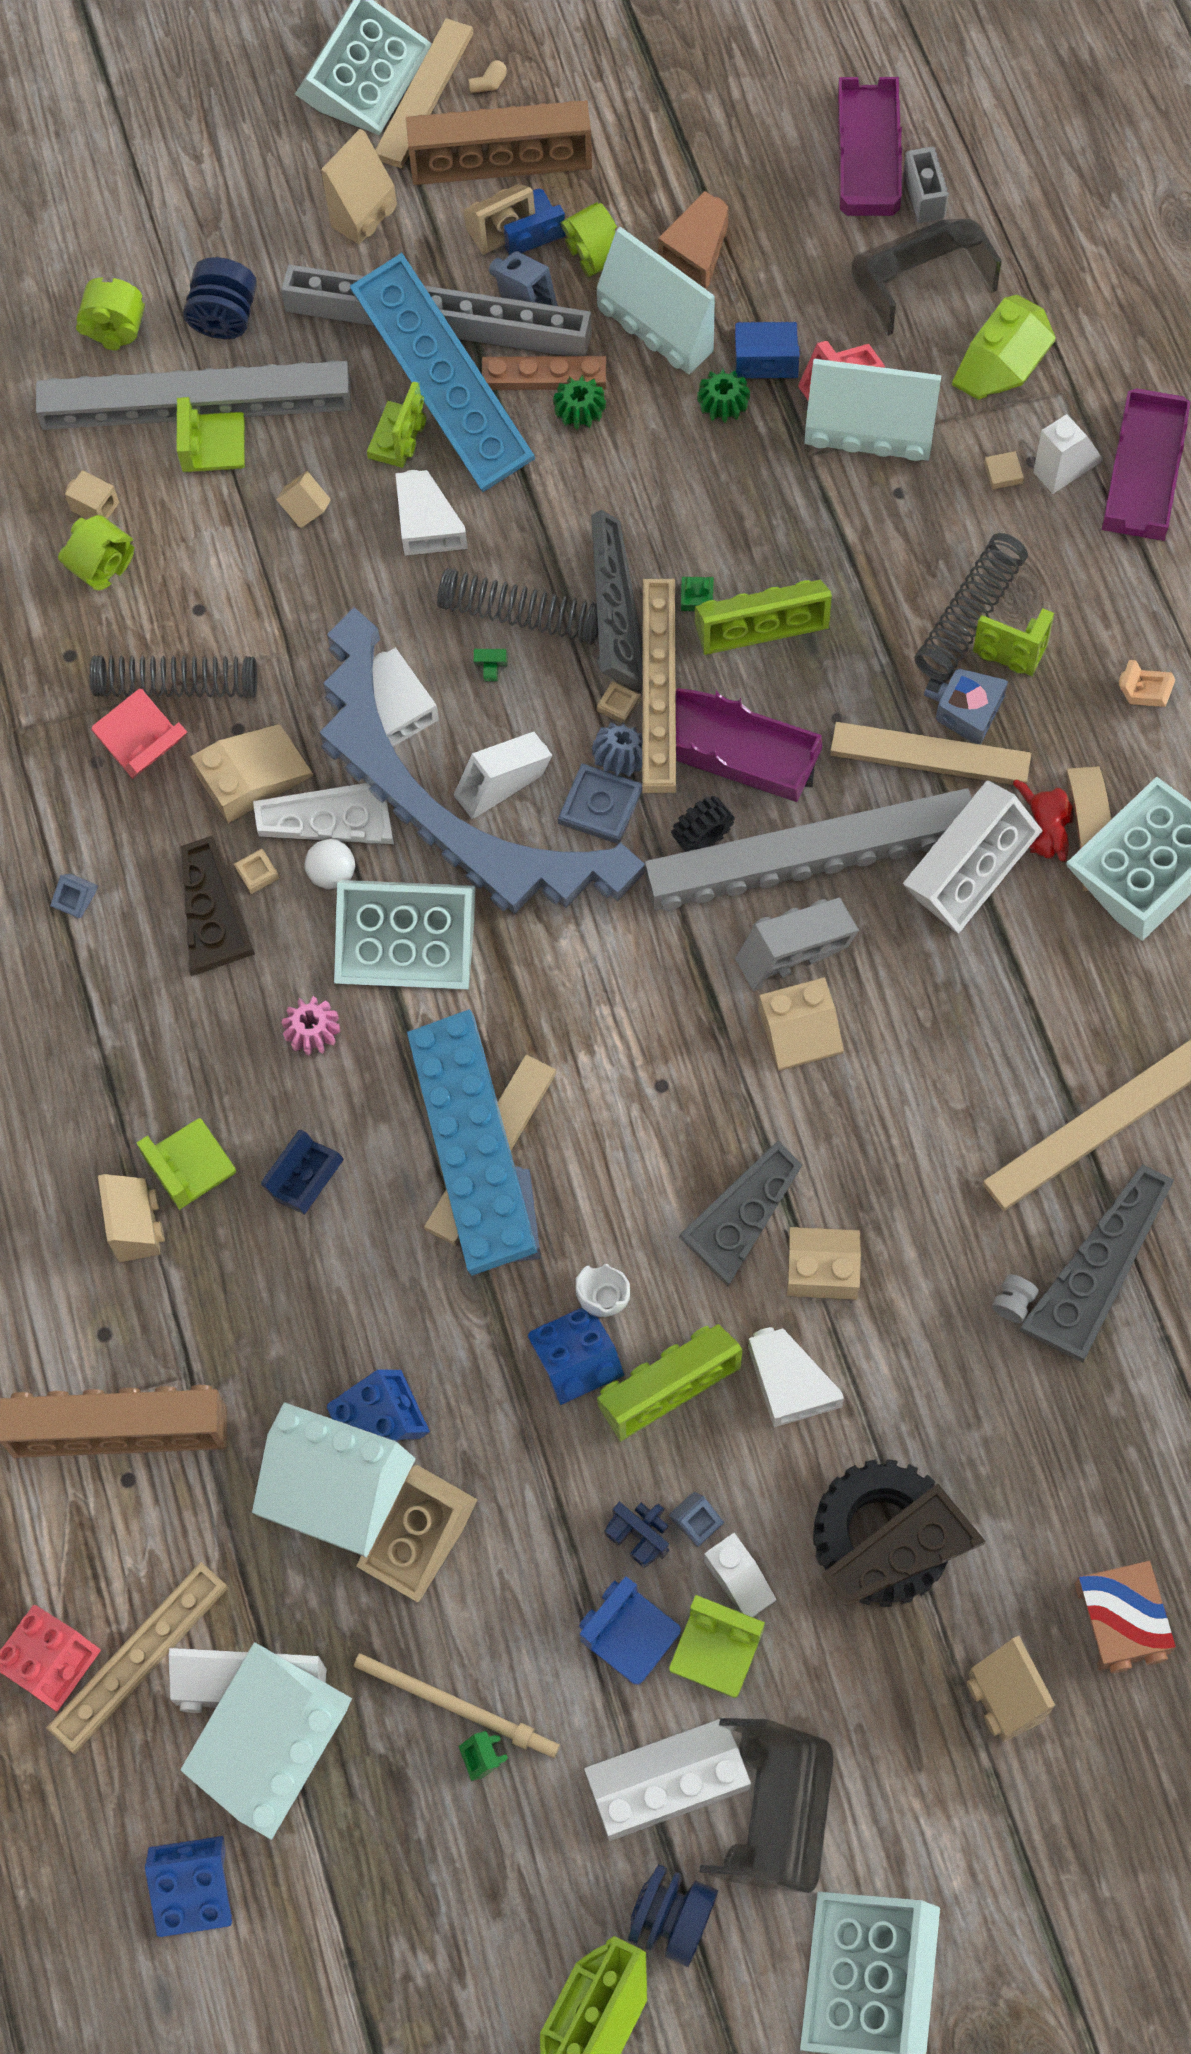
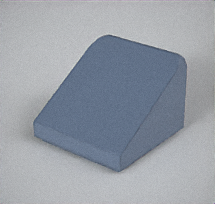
[50,874,98,918]
[669,1492,725,1547]

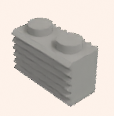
[903,147,949,223]

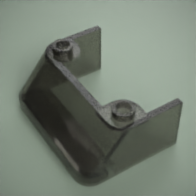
[851,219,1002,336]
[699,1718,834,1893]

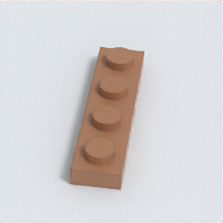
[482,356,606,390]

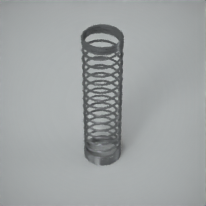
[914,533,1028,681]
[437,567,598,645]
[89,655,257,698]

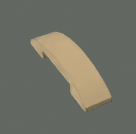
[1066,766,1111,891]

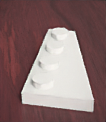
[253,783,394,844]

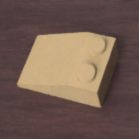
[321,129,397,245]
[190,724,313,824]
[356,1465,478,1602]
[967,1636,1055,1742]

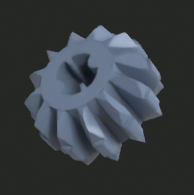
[592,722,642,777]

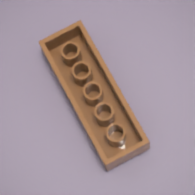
[406,100,592,185]
[0,1385,227,1458]

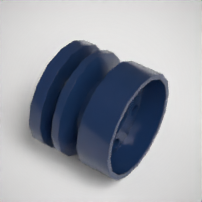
[183,257,257,339]
[628,1864,719,1967]

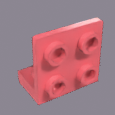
[91,689,187,779]
[0,1605,101,1712]

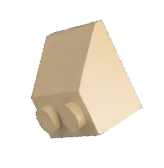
[464,184,535,255]
[758,977,844,1071]
[98,1174,165,1263]
[787,1227,861,1300]

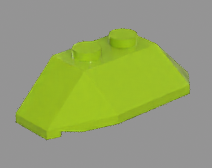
[952,295,1056,400]
[540,1936,647,2054]

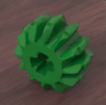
[697,367,750,424]
[553,375,606,430]

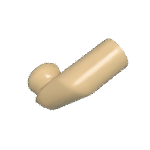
[468,60,507,94]

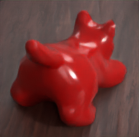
[1013,779,1074,862]

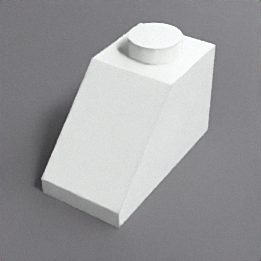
[704,1533,776,1617]

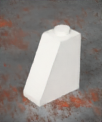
[1033,414,1103,494]
[396,470,468,556]
[373,647,439,747]
[454,731,552,819]
[748,1327,844,1427]

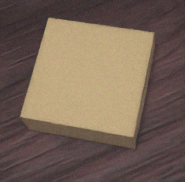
[984,451,1024,490]
[597,681,641,725]
[233,849,280,894]

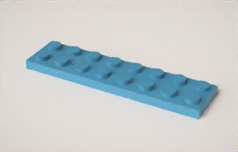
[350,253,535,493]
[407,1009,538,1276]

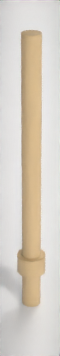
[354,1653,560,1758]

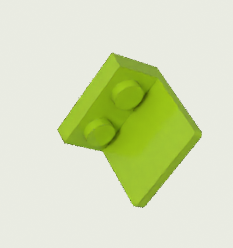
[367,381,427,468]
[177,397,245,472]
[973,608,1055,676]
[136,1118,236,1210]
[669,1595,765,1698]

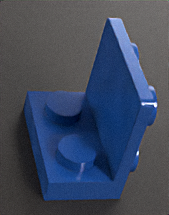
[735,322,800,378]
[327,1370,430,1442]
[145,1836,232,1937]

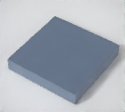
[558,763,642,844]

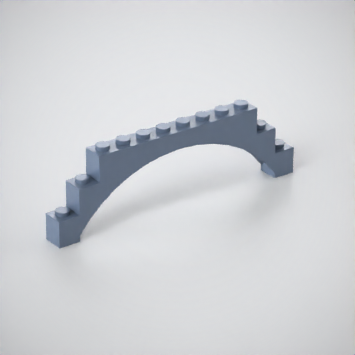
[319,607,645,915]

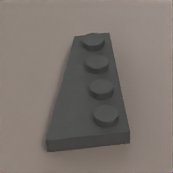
[679,1141,802,1287]

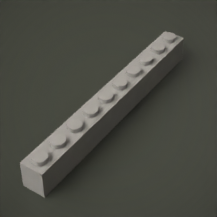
[281,264,592,356]
[36,360,352,430]
[645,788,972,911]

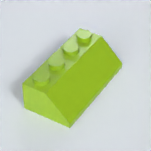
[695,579,832,655]
[597,1324,742,1442]

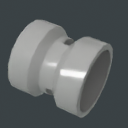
[991,1274,1039,1323]

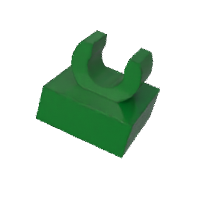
[681,577,714,611]
[473,649,508,682]
[458,1731,508,1782]

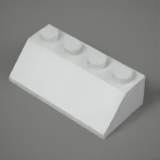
[903,780,1043,934]
[169,1648,327,1713]
[584,1718,751,1841]

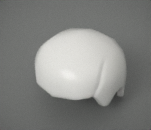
[304,839,355,890]
[576,1264,630,1317]

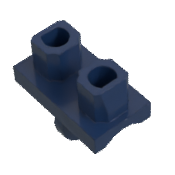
[604,1501,669,1568]

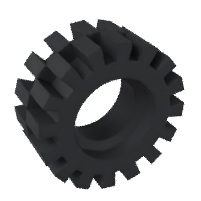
[671,796,735,852]

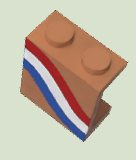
[1074,1561,1176,1674]

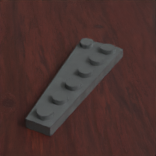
[591,510,643,692]
[1019,1164,1174,1363]

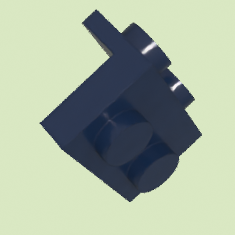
[261,1130,344,1215]

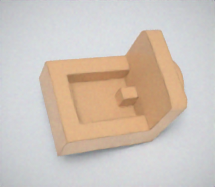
[1119,660,1175,707]

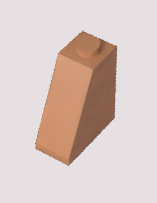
[658,191,729,289]

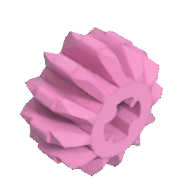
[282,996,340,1056]

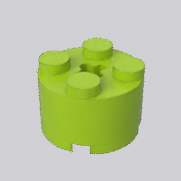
[561,202,617,277]
[76,277,145,351]
[58,515,135,590]

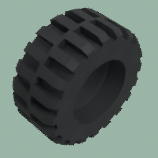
[813,1459,949,1607]

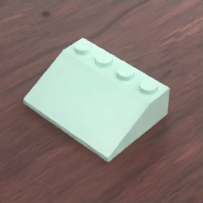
[295,0,432,135]
[597,227,715,374]
[804,359,941,461]
[1067,777,1191,941]
[334,880,476,989]
[252,1402,416,1557]
[181,1642,352,1840]
[800,1892,940,2054]

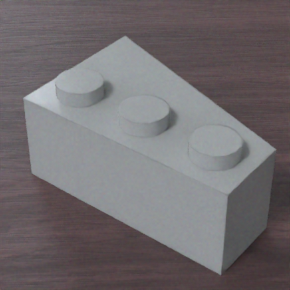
[735,897,859,992]

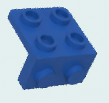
[504,189,566,255]
[528,1308,625,1405]
[579,1576,681,1685]

